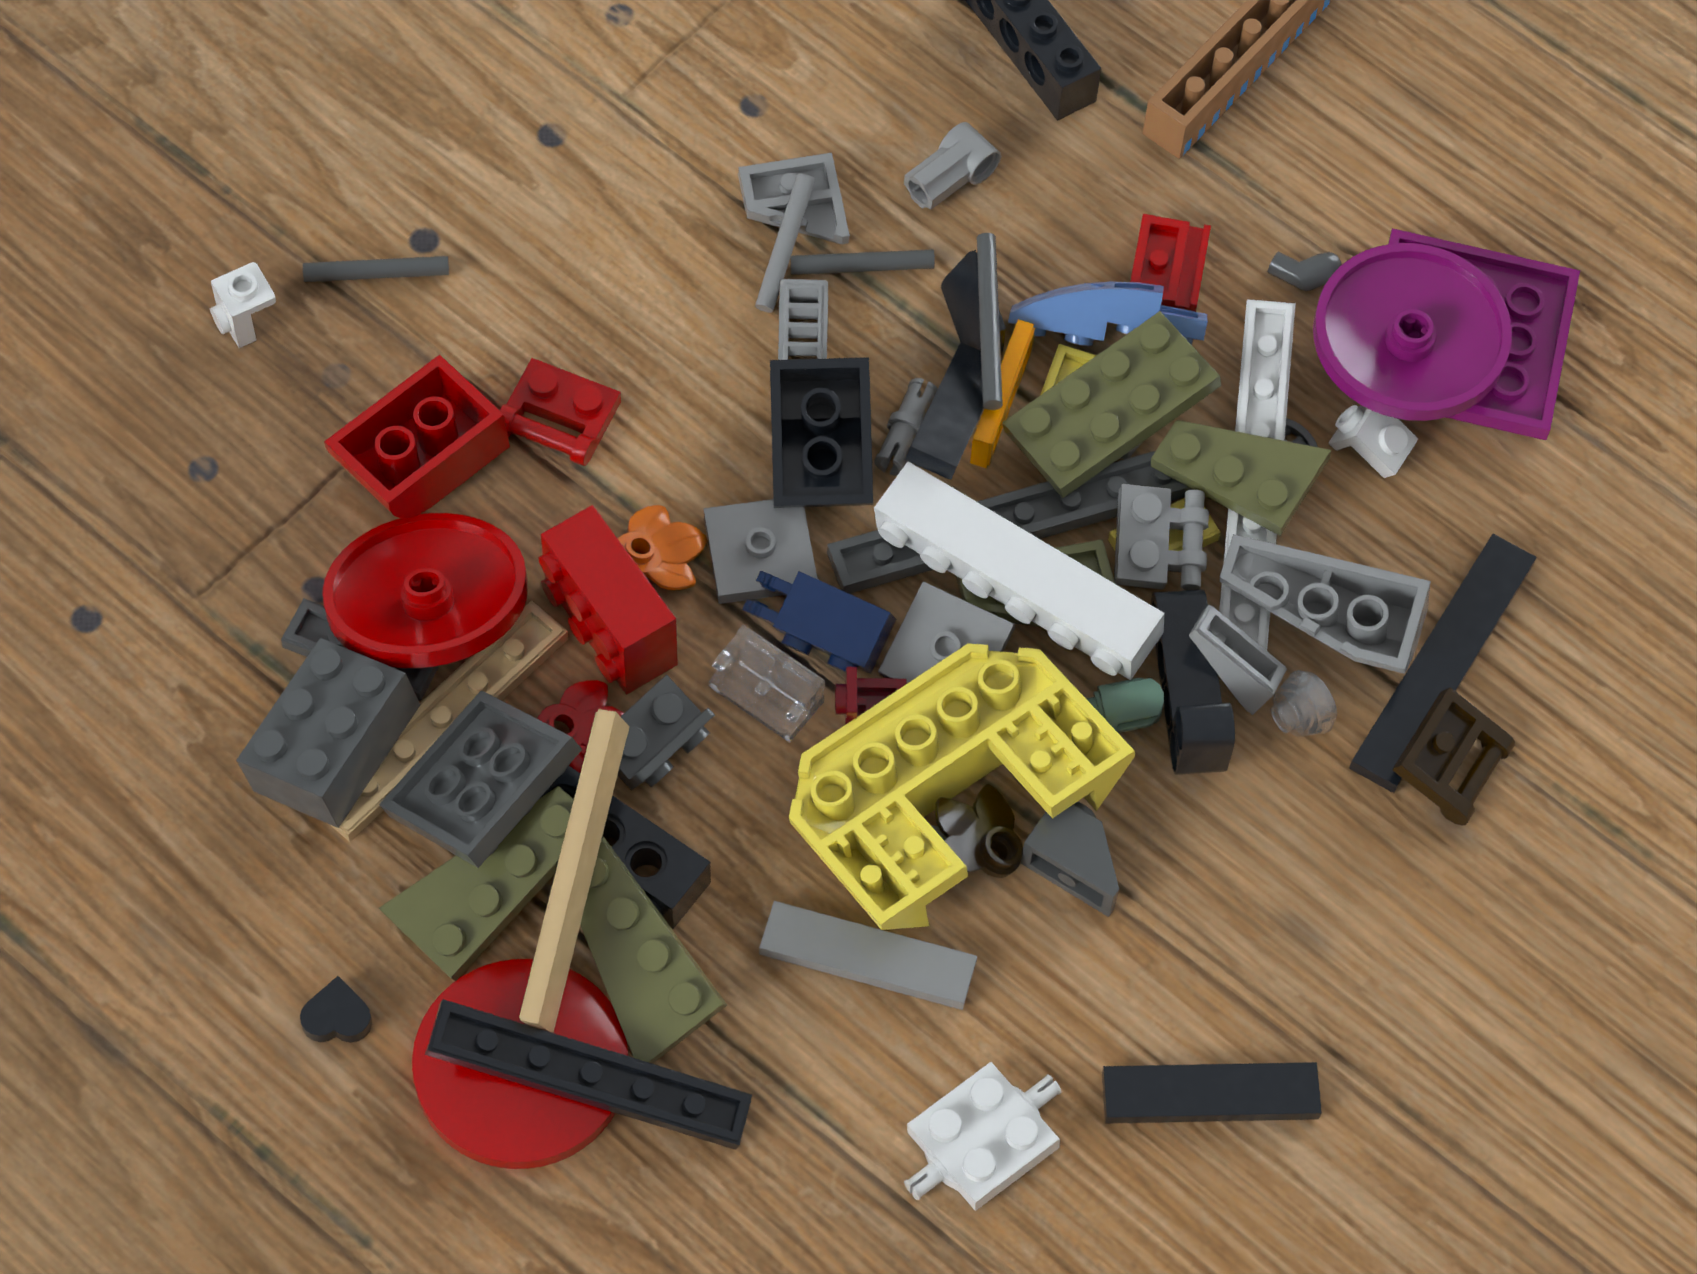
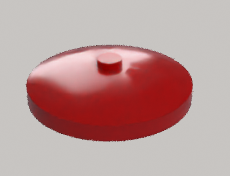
[323,513,528,668]
[412,959,628,1169]

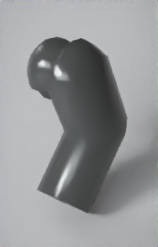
[1267,251,1342,291]

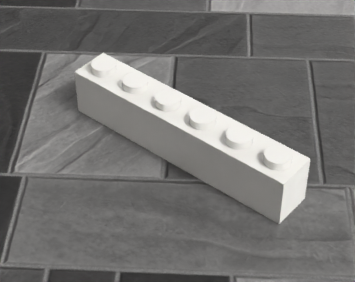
[874,461,1165,680]

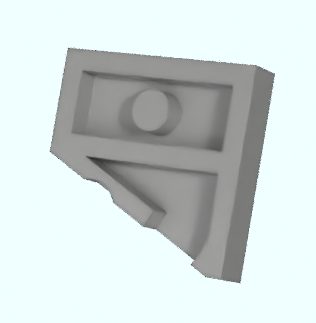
[738,153,850,244]

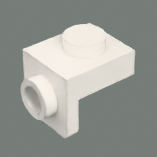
[210,262,276,348]
[1329,405,1418,478]

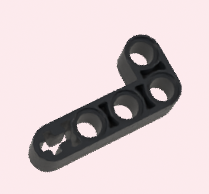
[1151,589,1235,775]

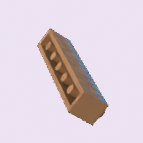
[1142,0,1333,159]

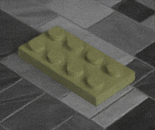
[1002,311,1222,498]

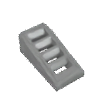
[778,279,828,360]
[1189,605,1287,715]

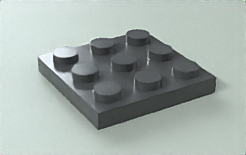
[379,690,582,868]

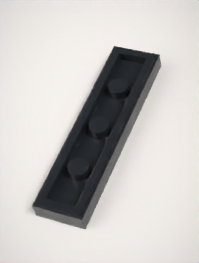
[905,342,1002,480]
[1102,1062,1322,1124]

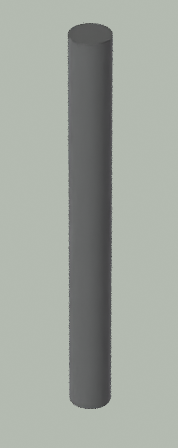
[976,233,1003,410]

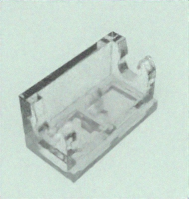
[709,625,825,743]

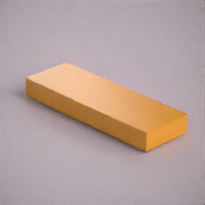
[970,319,1035,468]

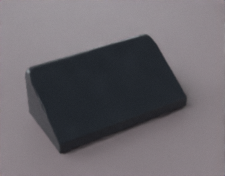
[941,250,1006,355]

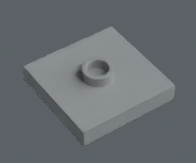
[704,499,817,604]
[878,581,1015,683]

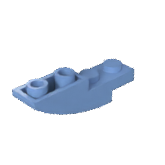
[1008,281,1208,346]

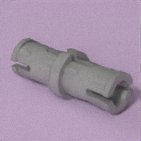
[874,378,938,476]

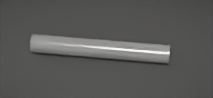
[755,173,815,313]

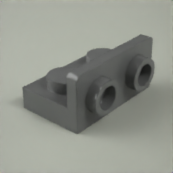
[618,675,715,791]

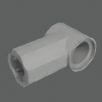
[904,122,1002,210]

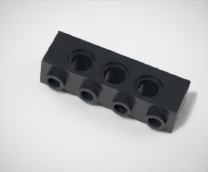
[965,0,1101,121]
[539,766,711,929]

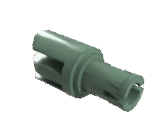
[1086,678,1164,733]

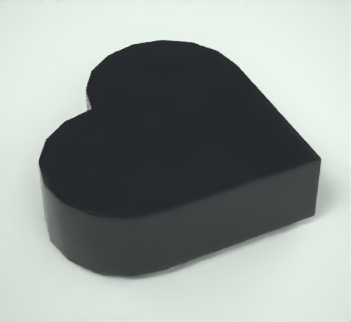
[300,976,372,1043]

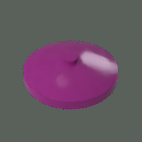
[1313,243,1512,421]

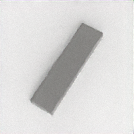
[759,901,977,1010]

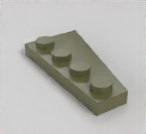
[379,786,574,981]
[580,837,727,1064]

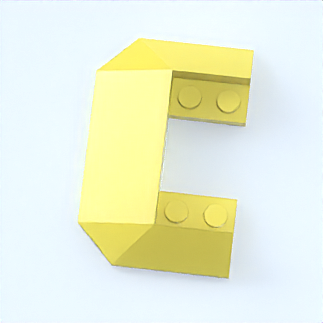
[789,643,1135,930]

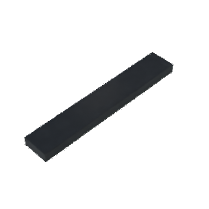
[1349,534,1537,793]
[425,999,752,1150]

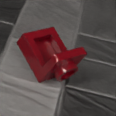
[835,667,907,725]

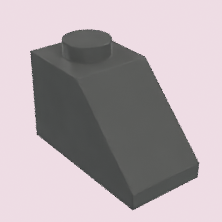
[1021,802,1119,917]

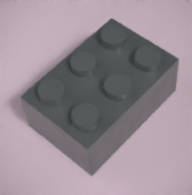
[236,638,420,828]

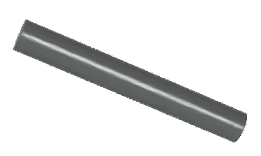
[790,249,935,275]
[303,256,449,282]

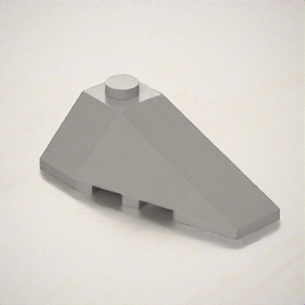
[1220,534,1431,674]

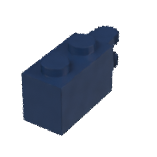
[742,570,897,674]

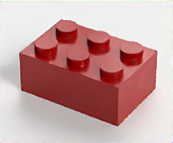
[538,505,678,695]

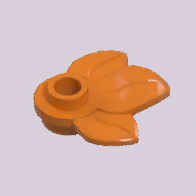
[618,505,708,590]

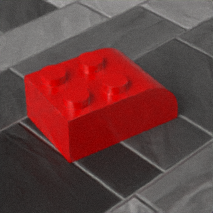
[324,354,510,518]

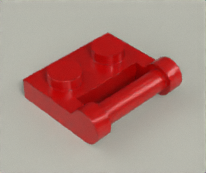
[500,358,621,466]

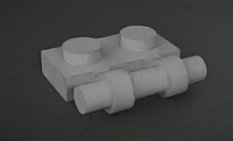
[1114,484,1209,590]

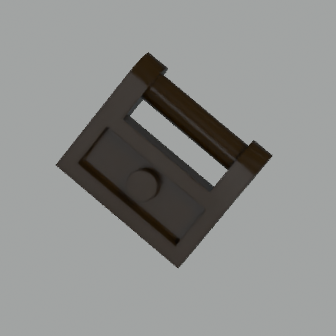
[1392,687,1515,826]

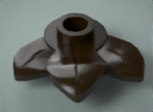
[935,784,1023,878]

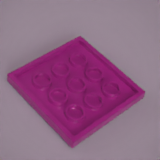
[1388,228,1580,440]

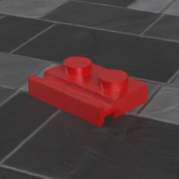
[1130,214,1211,312]

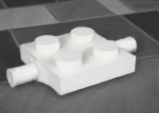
[904,1062,1061,1211]

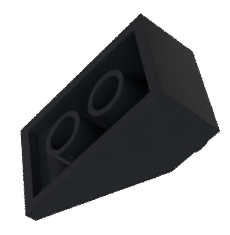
[770,357,873,508]

